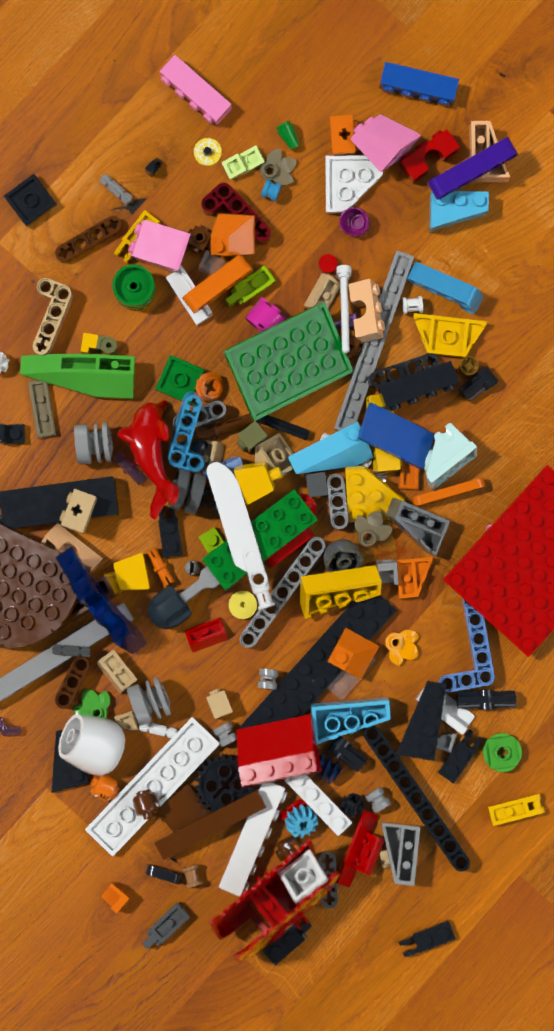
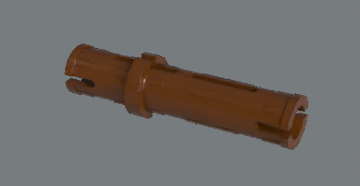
[196,413,253,440]

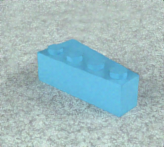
[311,697,391,745]

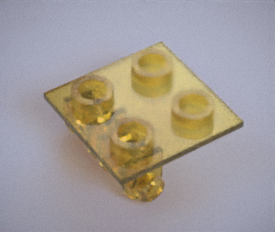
[352,520,397,564]

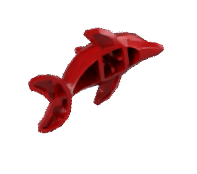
[118,400,179,520]

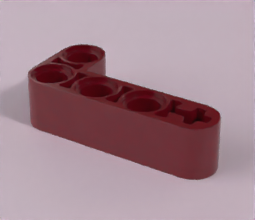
[201,183,271,245]

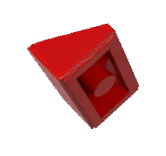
[184,618,228,652]

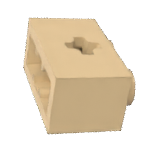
[59,489,98,534]

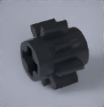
[340,793,365,817]

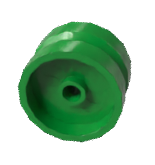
[112,264,156,310]

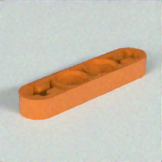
[412,477,486,507]

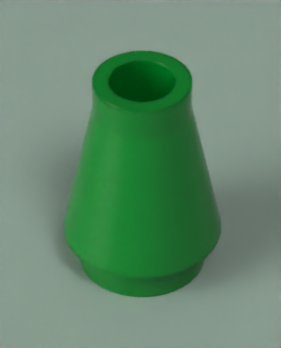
[276,120,300,150]

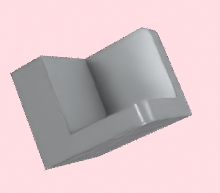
[376,559,398,585]

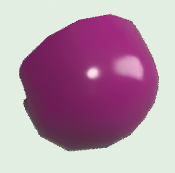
[339,207,370,236]

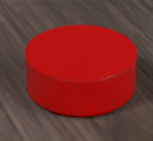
[319,254,338,274]

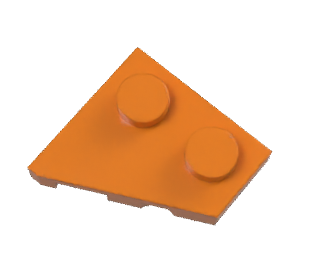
[396,557,433,599]

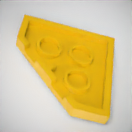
[345,466,405,523]

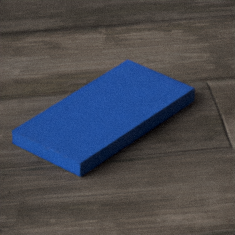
[357,403,434,470]

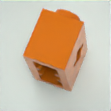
[330,115,359,156]

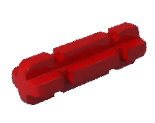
[278,799,309,821]

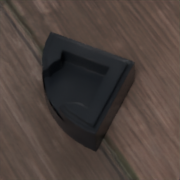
[145,158,163,177]

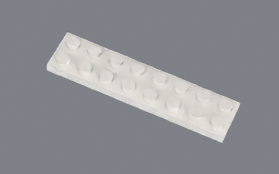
[85,717,220,857]

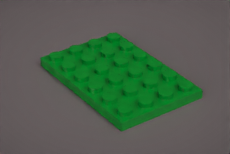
[223,302,354,421]

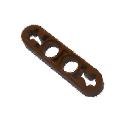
[55,216,122,263]

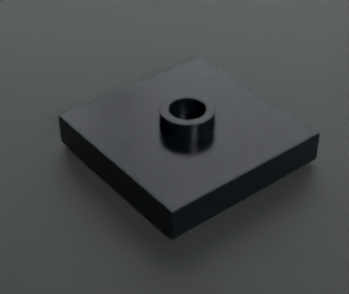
[4,174,57,227]

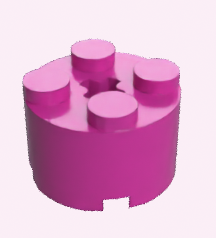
[245,297,288,332]

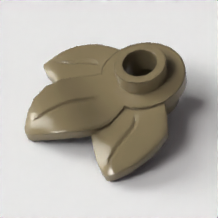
[260,149,297,186]
[355,510,393,547]

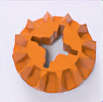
[195,372,224,403]

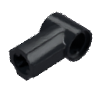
[459,366,499,402]
[327,736,368,772]

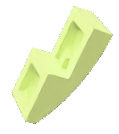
[221,145,265,180]

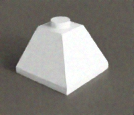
[279,849,328,903]

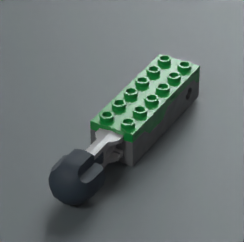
[148,489,318,629]

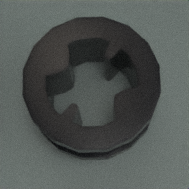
[201,490,216,508]

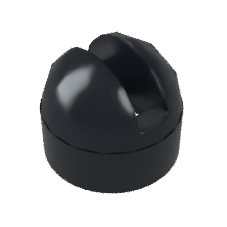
[191,439,208,456]

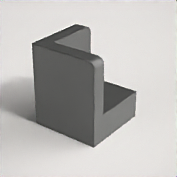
[305,472,328,497]

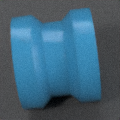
[261,179,282,202]

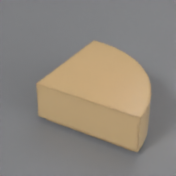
[114,711,138,730]
[379,849,390,869]

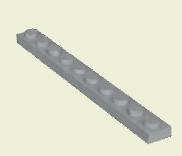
[334,250,414,431]

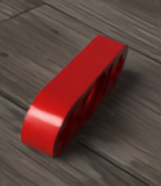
[265,528,315,569]

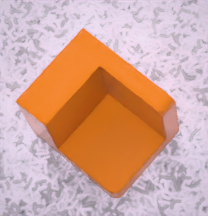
[101,882,131,913]

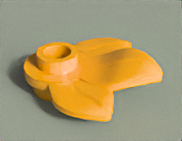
[385,630,419,666]

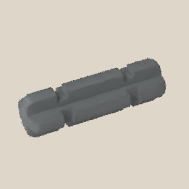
[52,644,91,657]

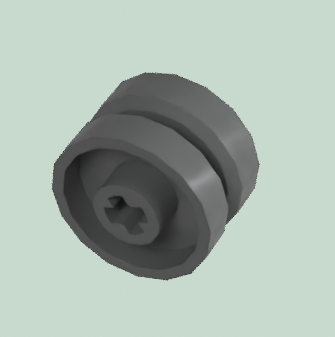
[168,468,206,515]

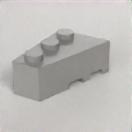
[381,821,420,886]

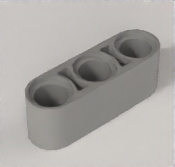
[173,401,226,429]
[327,474,348,530]

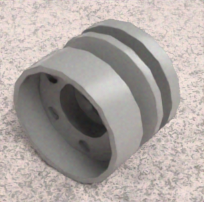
[74,422,113,465]
[127,677,171,726]

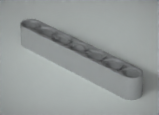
[240,537,325,648]

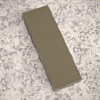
[28,380,57,439]

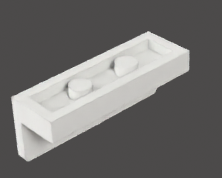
[166,265,213,326]
[415,688,475,735]

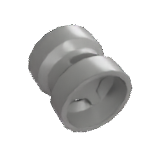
[257,668,279,690]
[213,721,237,747]
[365,787,391,813]

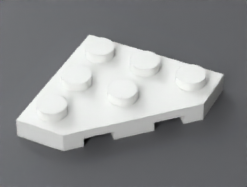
[326,155,383,213]

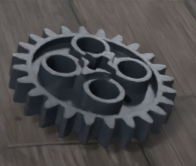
[193,754,255,813]

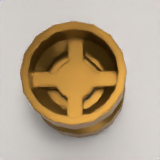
[458,356,479,377]

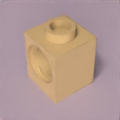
[206,688,233,719]

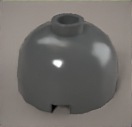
[323,539,363,572]

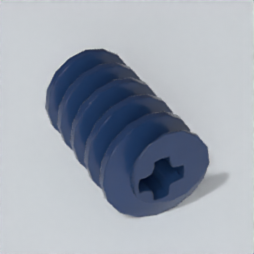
[314,749,344,785]

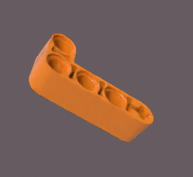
[182,254,253,314]

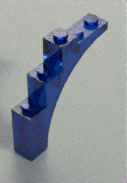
[55,547,148,654]

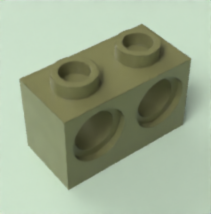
[237,421,268,454]

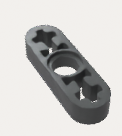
[318,851,338,908]

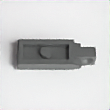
[142,902,190,949]

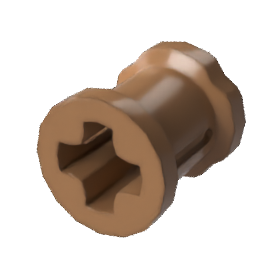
[182,864,203,888]

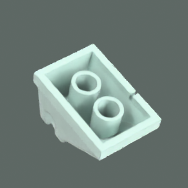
[424,423,477,491]

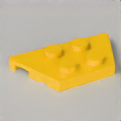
[413,313,487,358]

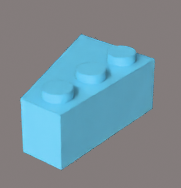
[429,191,489,233]

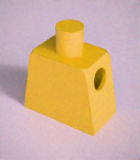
[234,462,283,505]
[104,553,151,591]

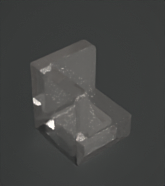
[199,250,224,276]

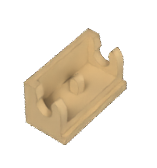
[97,649,137,694]

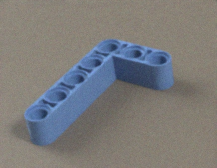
[438,599,494,692]

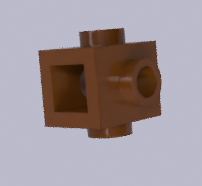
[187,225,211,255]

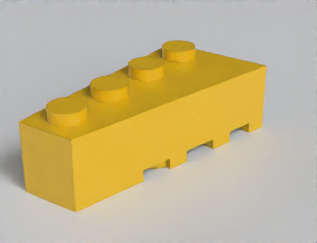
[300,565,382,619]

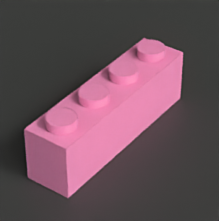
[160,55,232,126]

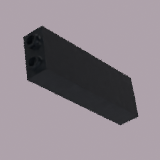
[0,476,119,530]

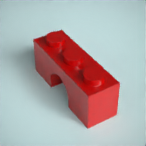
[400,129,460,184]

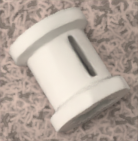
[402,296,423,314]

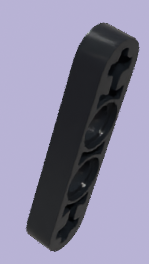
[367,353,439,389]

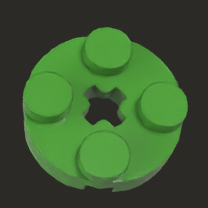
[483,733,522,772]

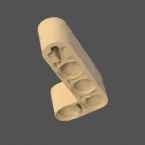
[33,278,73,355]

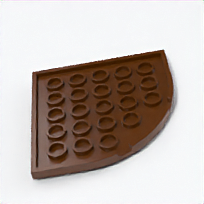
[0,523,92,648]

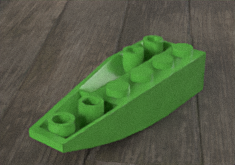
[20,354,136,399]

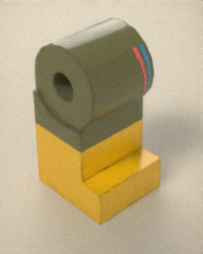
[80,333,118,355]

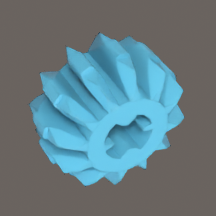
[284,804,318,839]

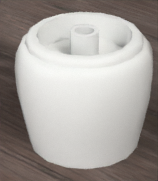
[58,714,125,776]

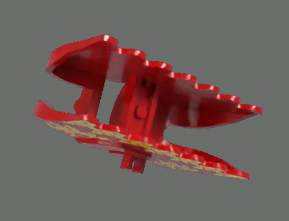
[209,839,340,963]

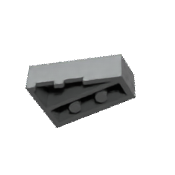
[386,498,450,557]

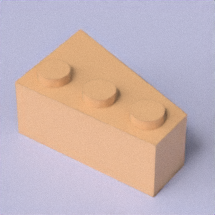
[469,121,510,183]

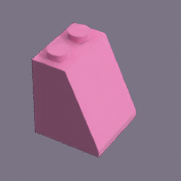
[351,114,421,172]
[128,220,190,272]

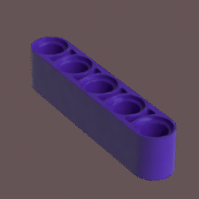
[427,137,518,200]

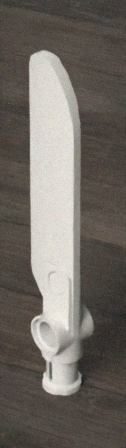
[207,462,275,610]

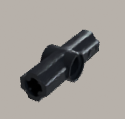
[456,690,517,710]

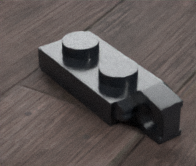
[263,922,312,965]

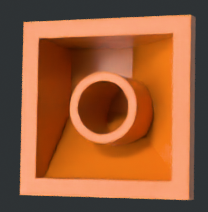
[211,213,255,256]
[327,628,379,680]

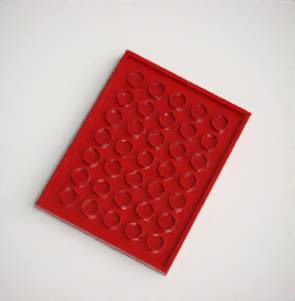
[442,464,554,657]

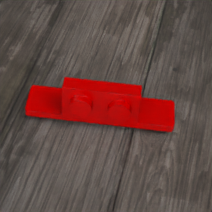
[336,810,384,887]

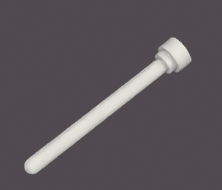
[336,265,352,353]

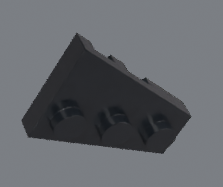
[51,730,89,793]

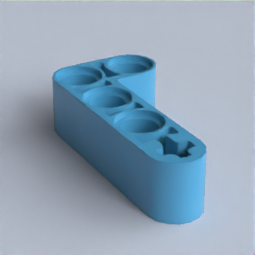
[407,262,484,314]
[167,391,204,472]

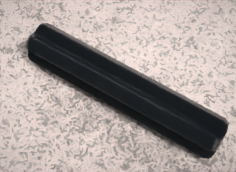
[256,415,310,440]

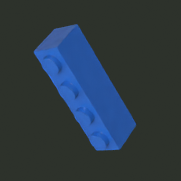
[379,62,459,107]

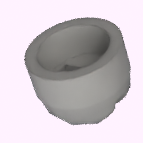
[185,560,200,576]

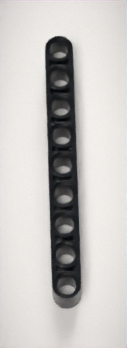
[363,725,470,872]

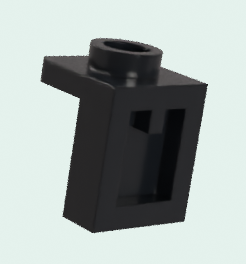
[0,424,25,445]

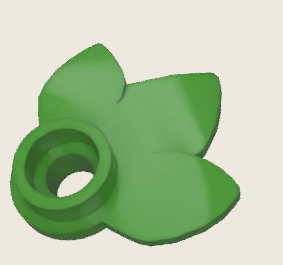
[73,689,111,719]

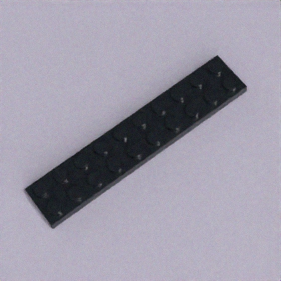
[239,595,397,729]

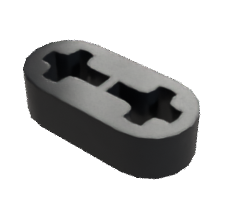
[145,864,183,885]

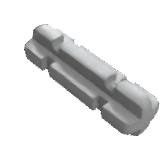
[100,174,133,205]

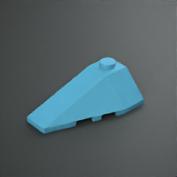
[288,422,373,474]

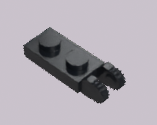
[158,508,183,558]
[438,729,483,784]
[399,920,456,957]

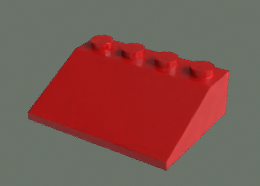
[236,714,322,787]

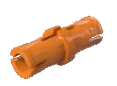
[146,548,175,587]

